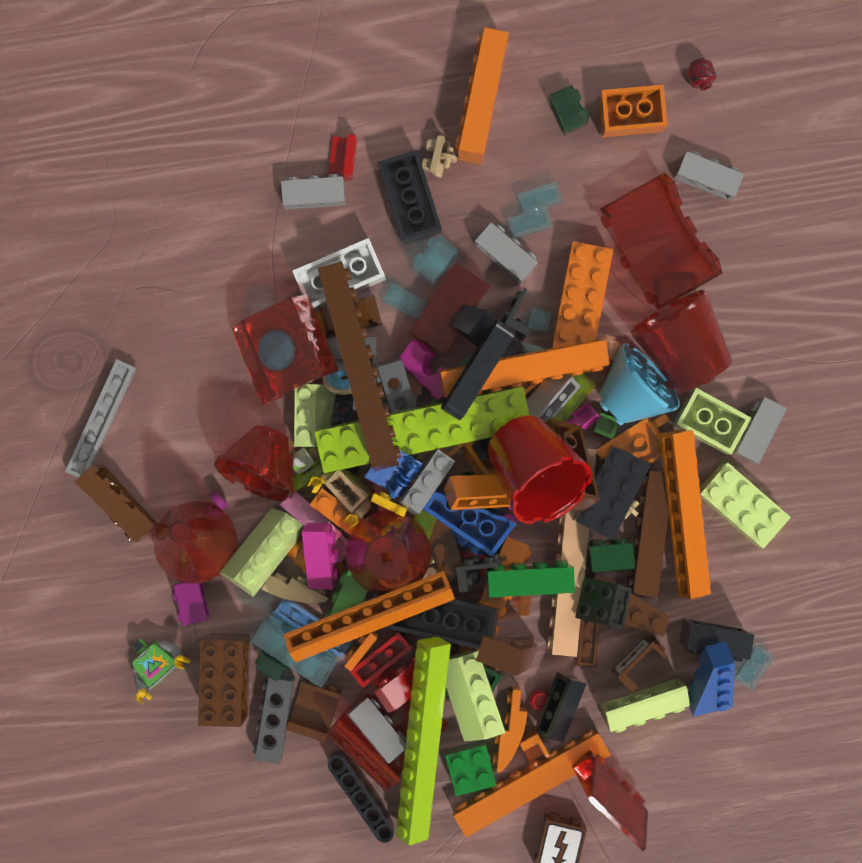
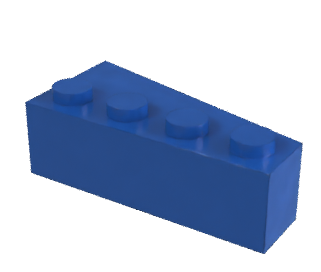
[423,487,517,556]
[688,642,735,717]

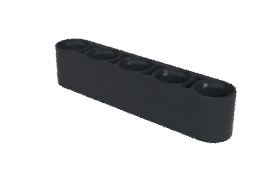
[441,319,516,421]
[327,750,394,843]

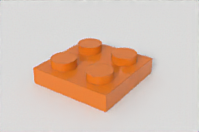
[344,630,379,671]

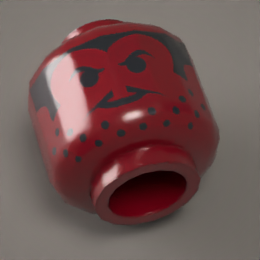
[687,58,717,91]

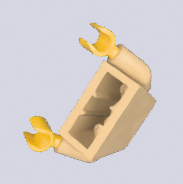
[307,469,371,531]

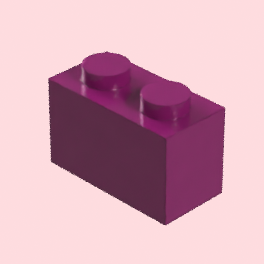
[172,578,210,626]

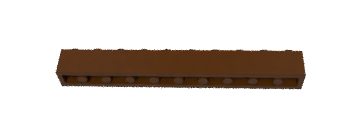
[318,261,402,472]

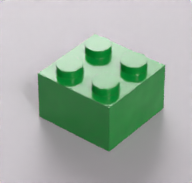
[445,740,496,796]

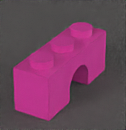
[400,341,448,401]

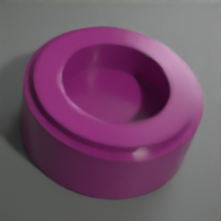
[209,491,228,511]

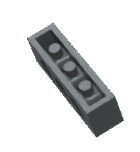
[377,358,416,413]
[253,674,295,764]

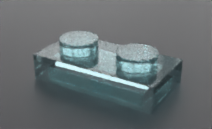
[517,181,563,215]
[507,207,553,239]
[382,283,428,321]
[734,644,775,691]

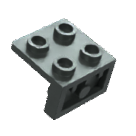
[502,288,531,340]
[456,553,507,592]
[575,578,632,630]

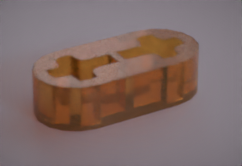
[518,595,532,617]

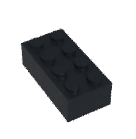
[378,150,442,245]
[573,445,651,540]

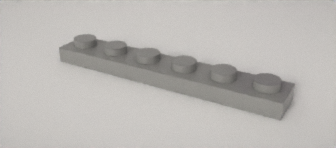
[65,359,137,478]

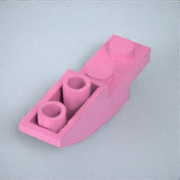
[279,490,355,562]

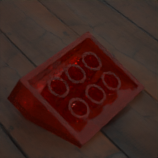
[572,750,648,851]

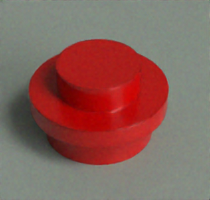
[530,690,548,711]

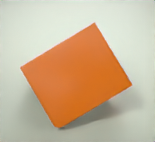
[520,731,550,761]

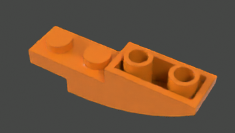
[493,686,528,773]

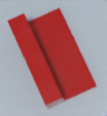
[328,134,357,180]

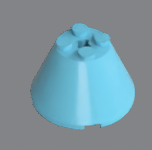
[599,343,680,425]

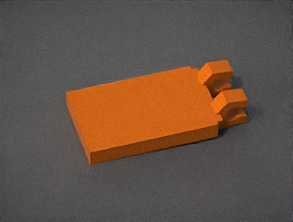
[596,413,675,464]

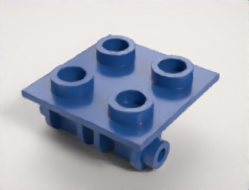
[364,450,423,499]

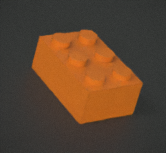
[598,85,667,138]

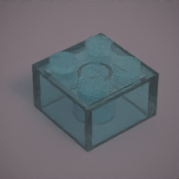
[412,234,458,289]

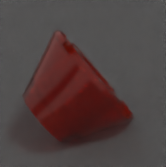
[214,425,295,501]

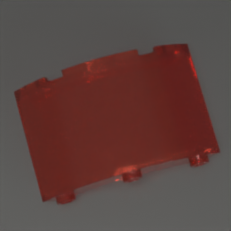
[600,172,723,310]

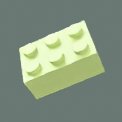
[672,388,751,455]

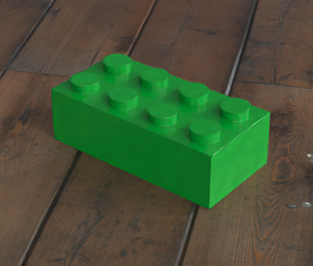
[486,560,575,598]

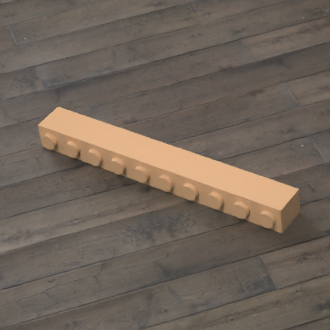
[547,449,597,657]

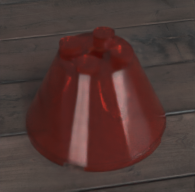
[346,511,431,596]

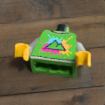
[132,638,191,704]

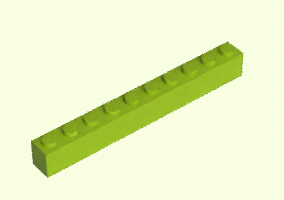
[396,637,451,846]

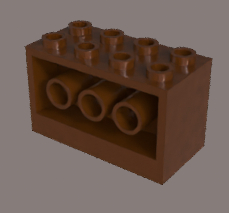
[198,633,251,727]

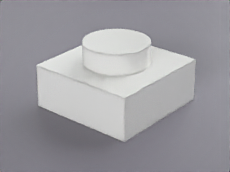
[287,447,316,476]

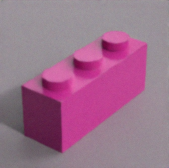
[302,523,340,589]

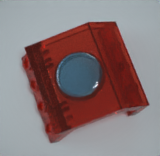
[231,293,339,405]

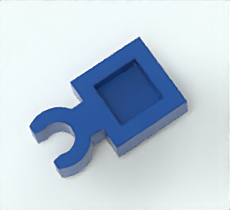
[452,530,486,557]

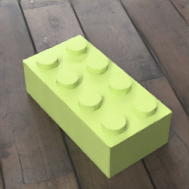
[700,462,791,549]

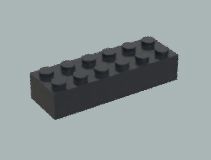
[371,582,500,649]

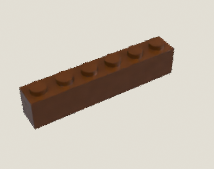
[627,470,669,598]

